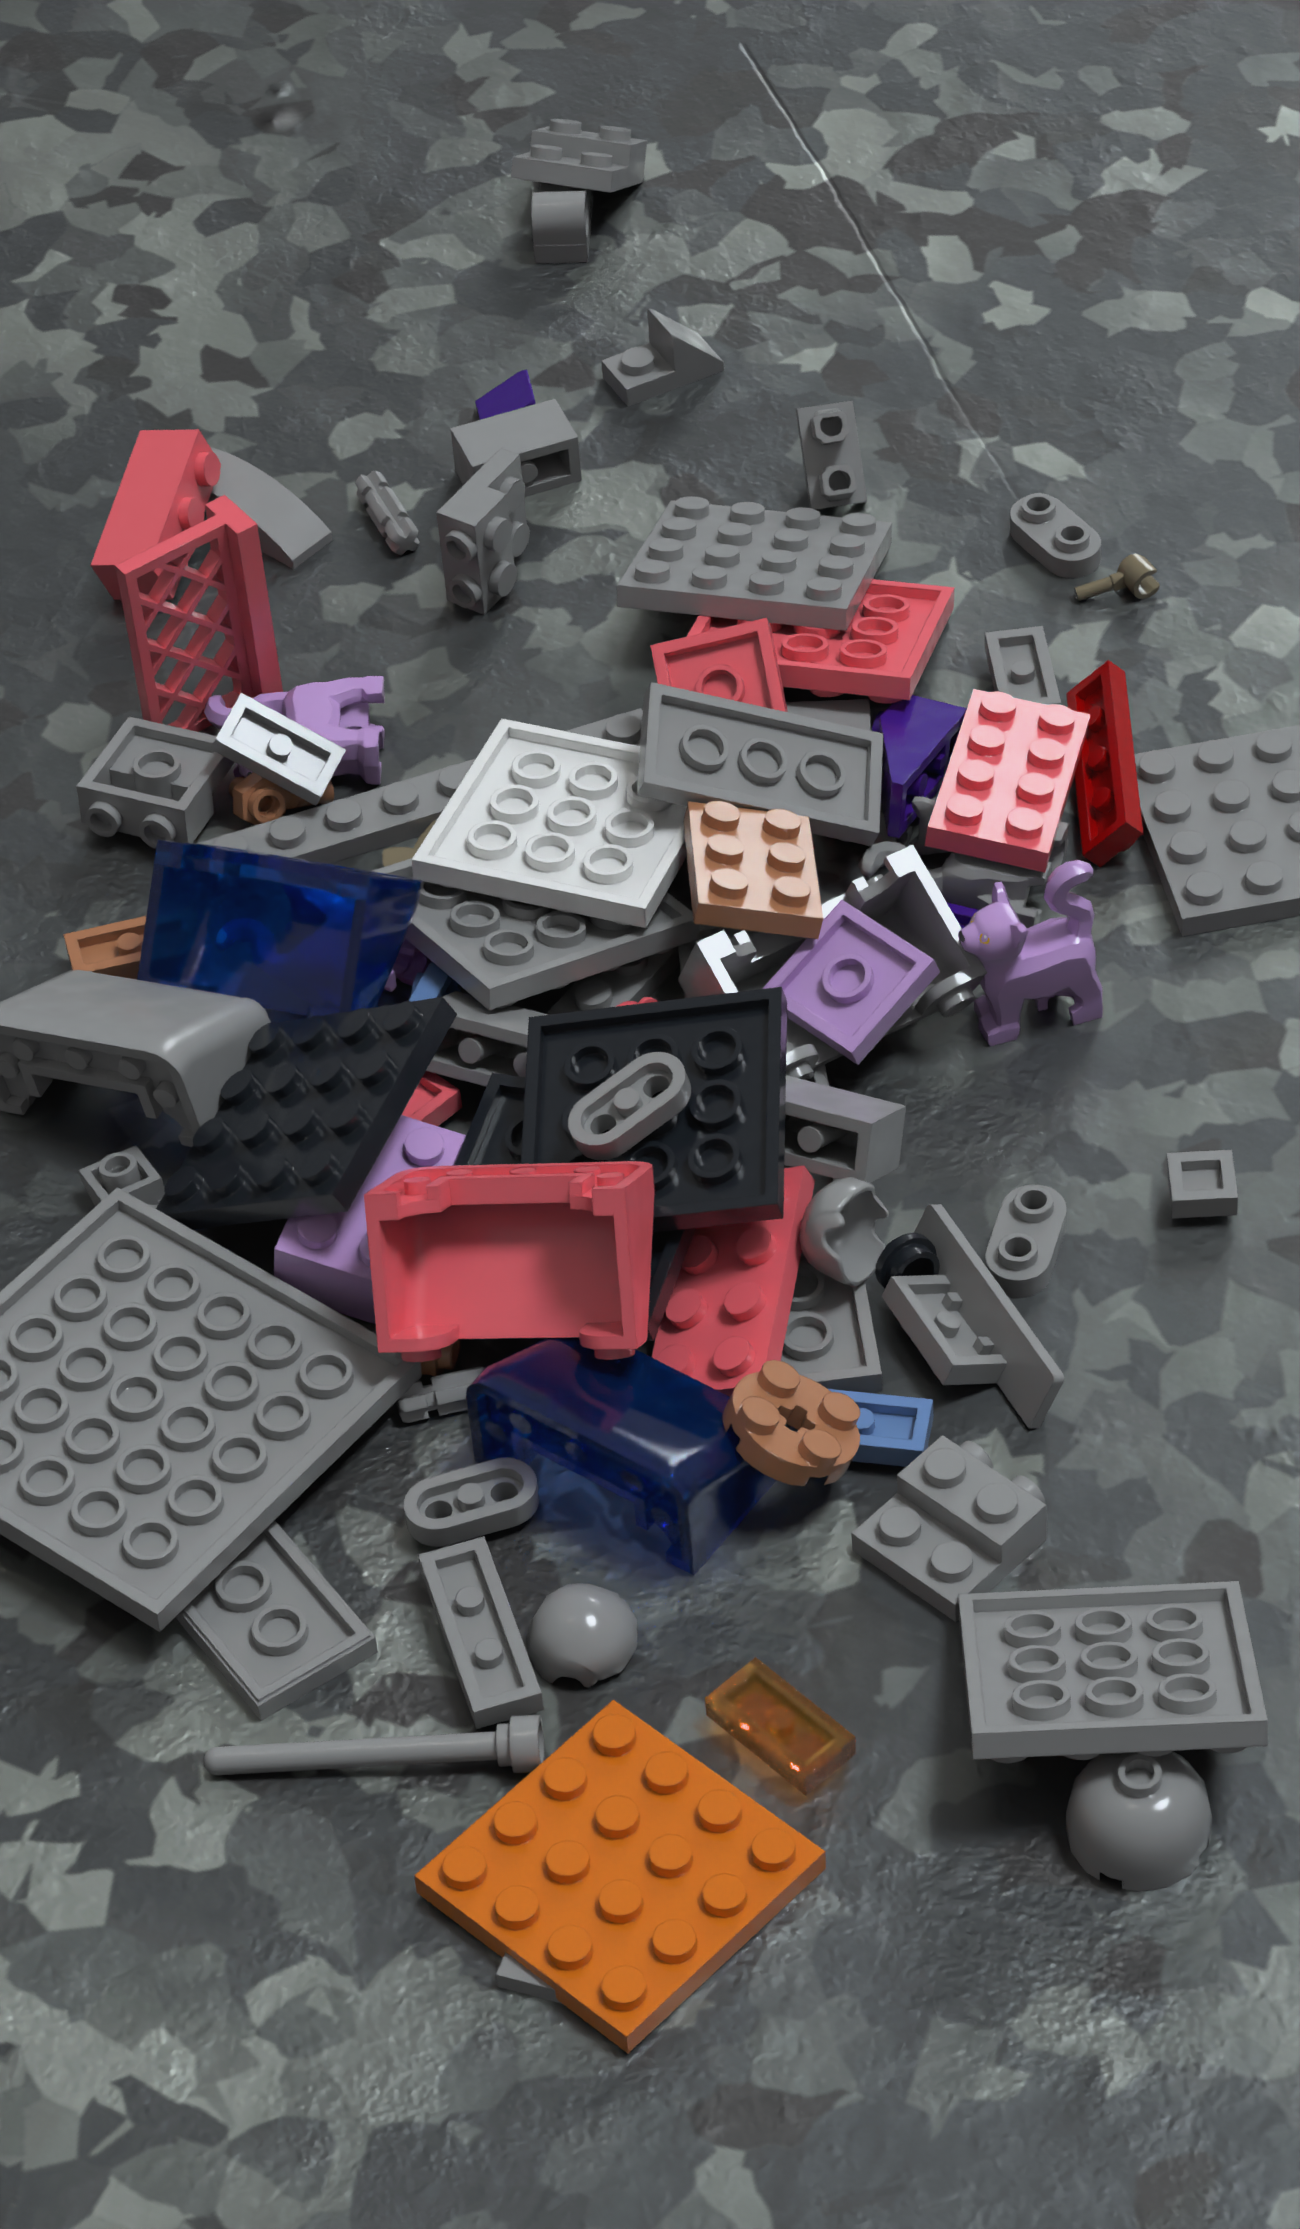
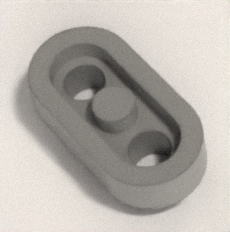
[1010,493,1101,578]
[568,1052,691,1160]
[985,1184,1067,1298]
[404,1458,539,1547]

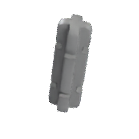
[355,471,420,555]
[396,1359,527,1423]

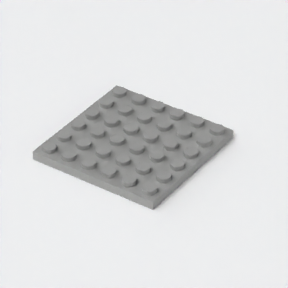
[0,1187,422,1632]

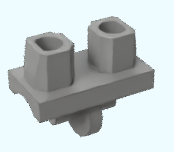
[796,401,867,510]

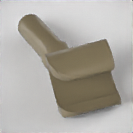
[1074,554,1160,601]

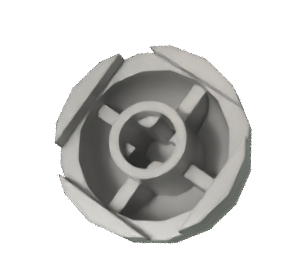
[1066,1752,1212,1892]

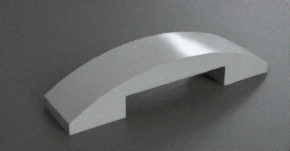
[208,447,333,569]

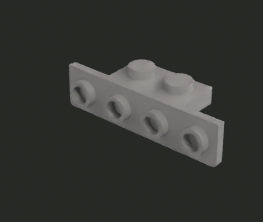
[882,1204,1064,1428]

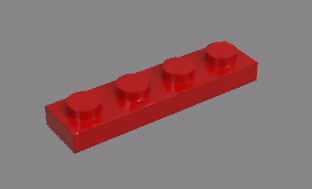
[1066,660,1143,867]

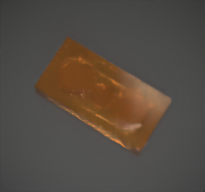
[705,1657,856,1796]

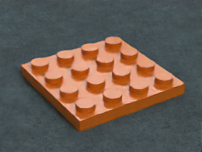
[414,1700,826,2053]

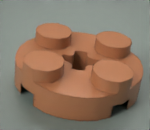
[723,1360,861,1486]

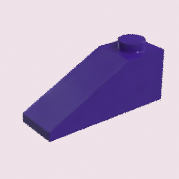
[872,695,967,838]

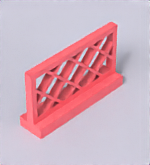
[115,495,283,732]

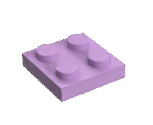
[762,899,940,1065]

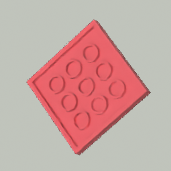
[686,579,954,704]

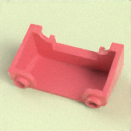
[364,1161,655,1362]

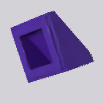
[475,369,536,420]

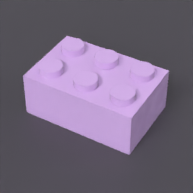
[274,1115,466,1324]

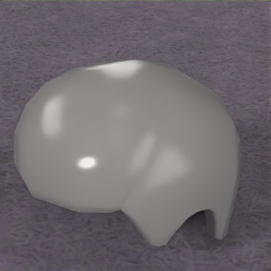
[799,1177,889,1287]
[527,1583,637,1688]

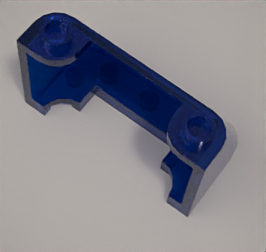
[137,840,422,1018]
[466,1337,777,1575]

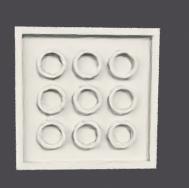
[412,718,687,928]

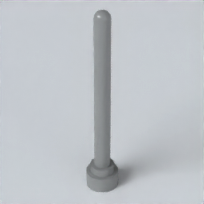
[203,1715,545,1775]

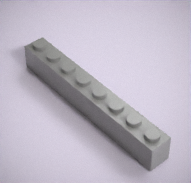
[426,991,906,1183]

